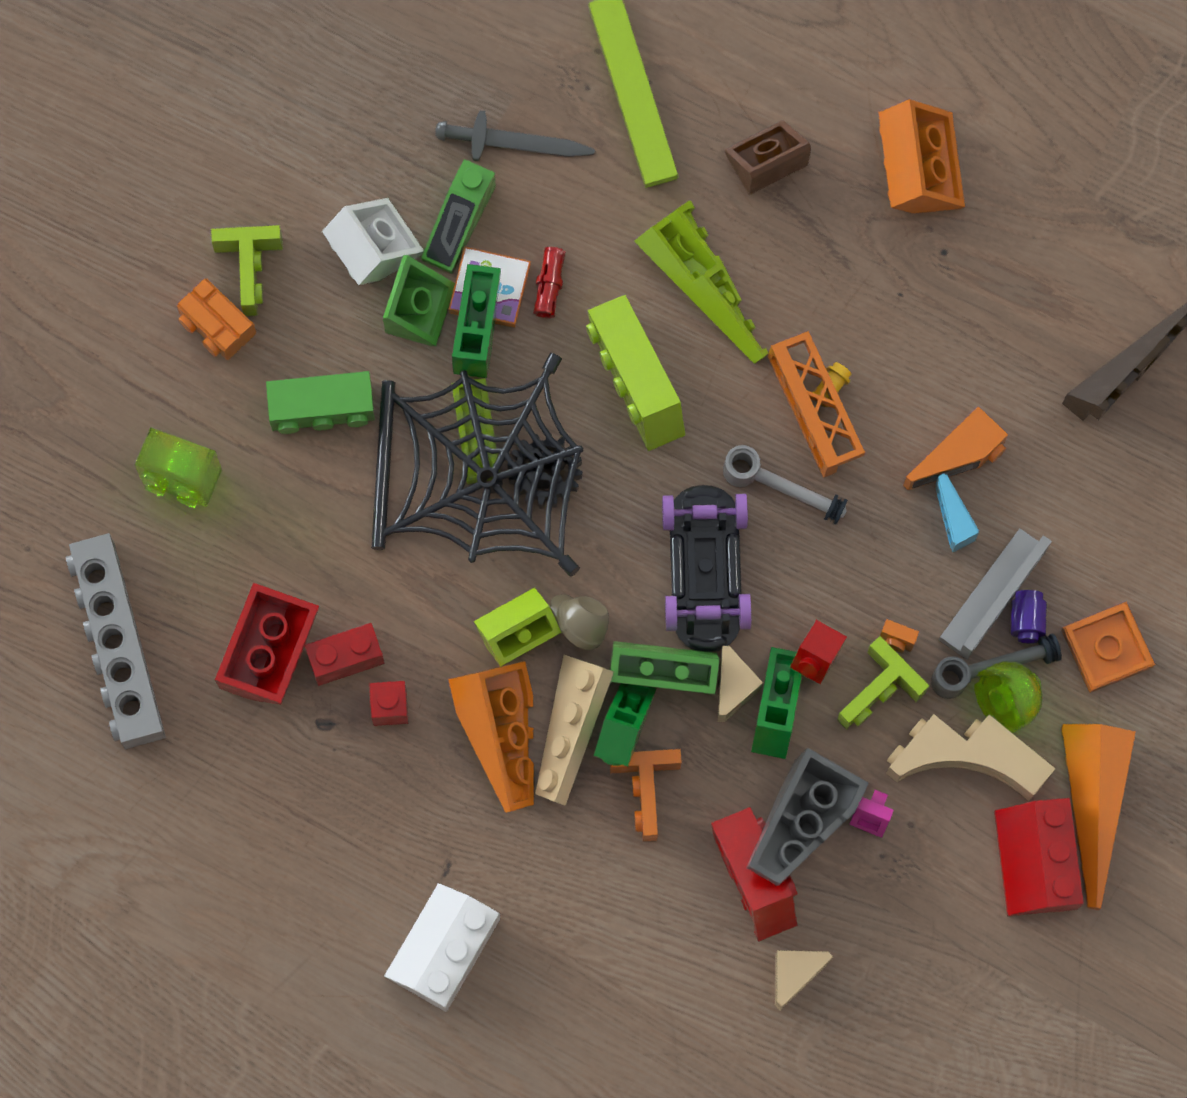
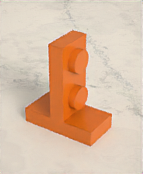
[610,749,682,842]

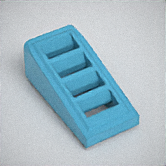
[935,473,979,552]

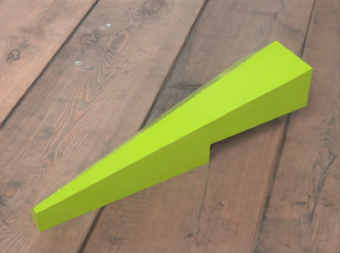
[634,200,768,364]

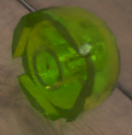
[974,661,1043,733]

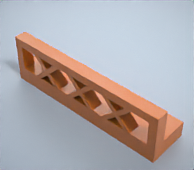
[768,331,865,478]

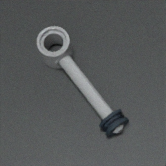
[723,445,848,525]

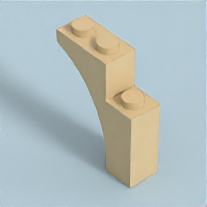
[886,714,1056,801]

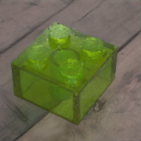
[135,427,222,508]

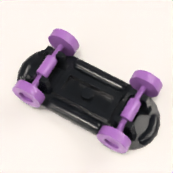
[662,485,751,652]

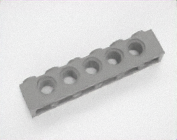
[66,533,166,749]

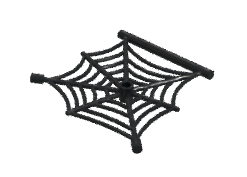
[371,353,584,577]

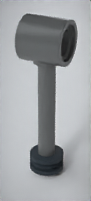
[931,634,1062,699]

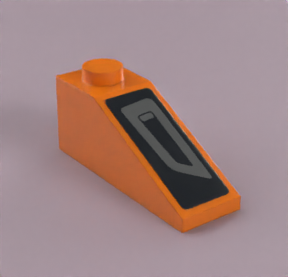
[903,406,1008,490]

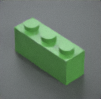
[266,371,375,434]
[610,641,719,694]

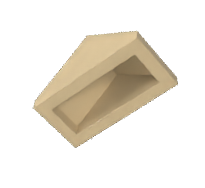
[718,646,763,722]
[775,951,833,1011]

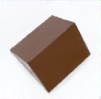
[724,121,811,195]

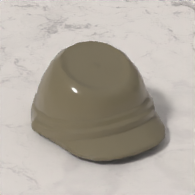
[550,594,609,650]

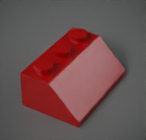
[215,583,320,705]
[994,798,1084,916]

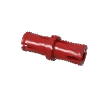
[533,247,566,318]

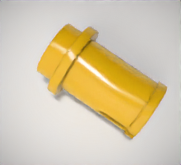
[812,362,852,408]

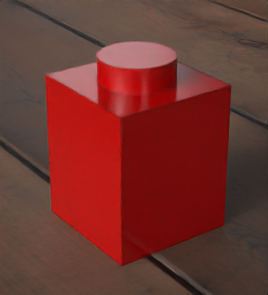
[790,620,847,684]
[369,681,409,726]

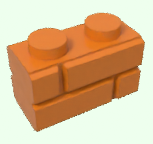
[177,278,256,360]

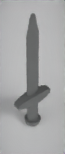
[435,110,595,161]

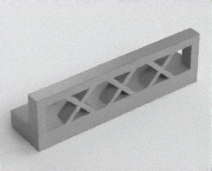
[939,528,1052,660]

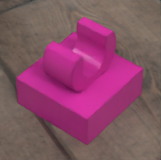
[849,790,894,838]

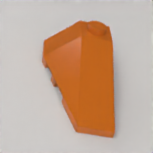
[448,661,534,813]

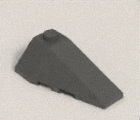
[746,748,869,886]

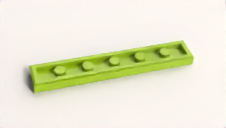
[589,0,678,188]

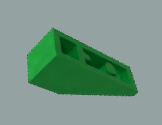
[452,264,501,378]
[751,647,802,759]
[594,683,657,767]

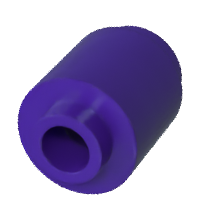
[1011,590,1047,644]

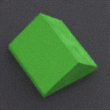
[383,255,455,346]

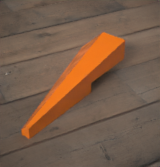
[1061,724,1136,910]

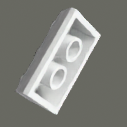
[384,883,500,1012]

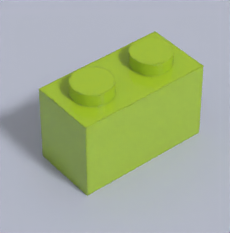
[474,587,562,667]

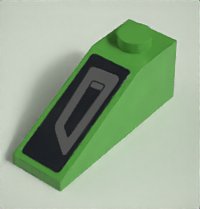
[421,159,496,274]

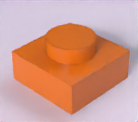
[880,619,919,653]

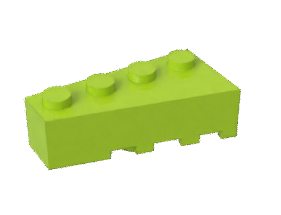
[586,295,686,451]

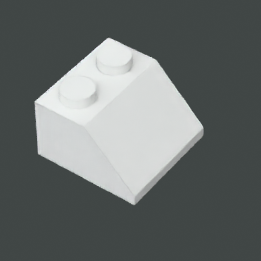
[322,198,424,285]

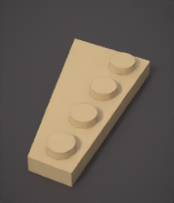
[535,655,614,806]

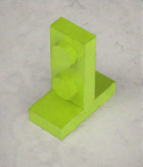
[211,225,283,316]
[837,636,929,730]

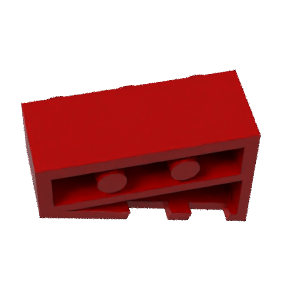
[711,807,798,942]

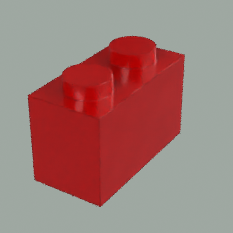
[305,622,385,686]

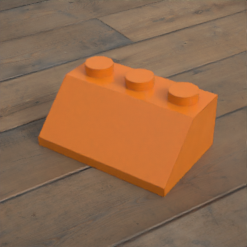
[878,99,965,214]

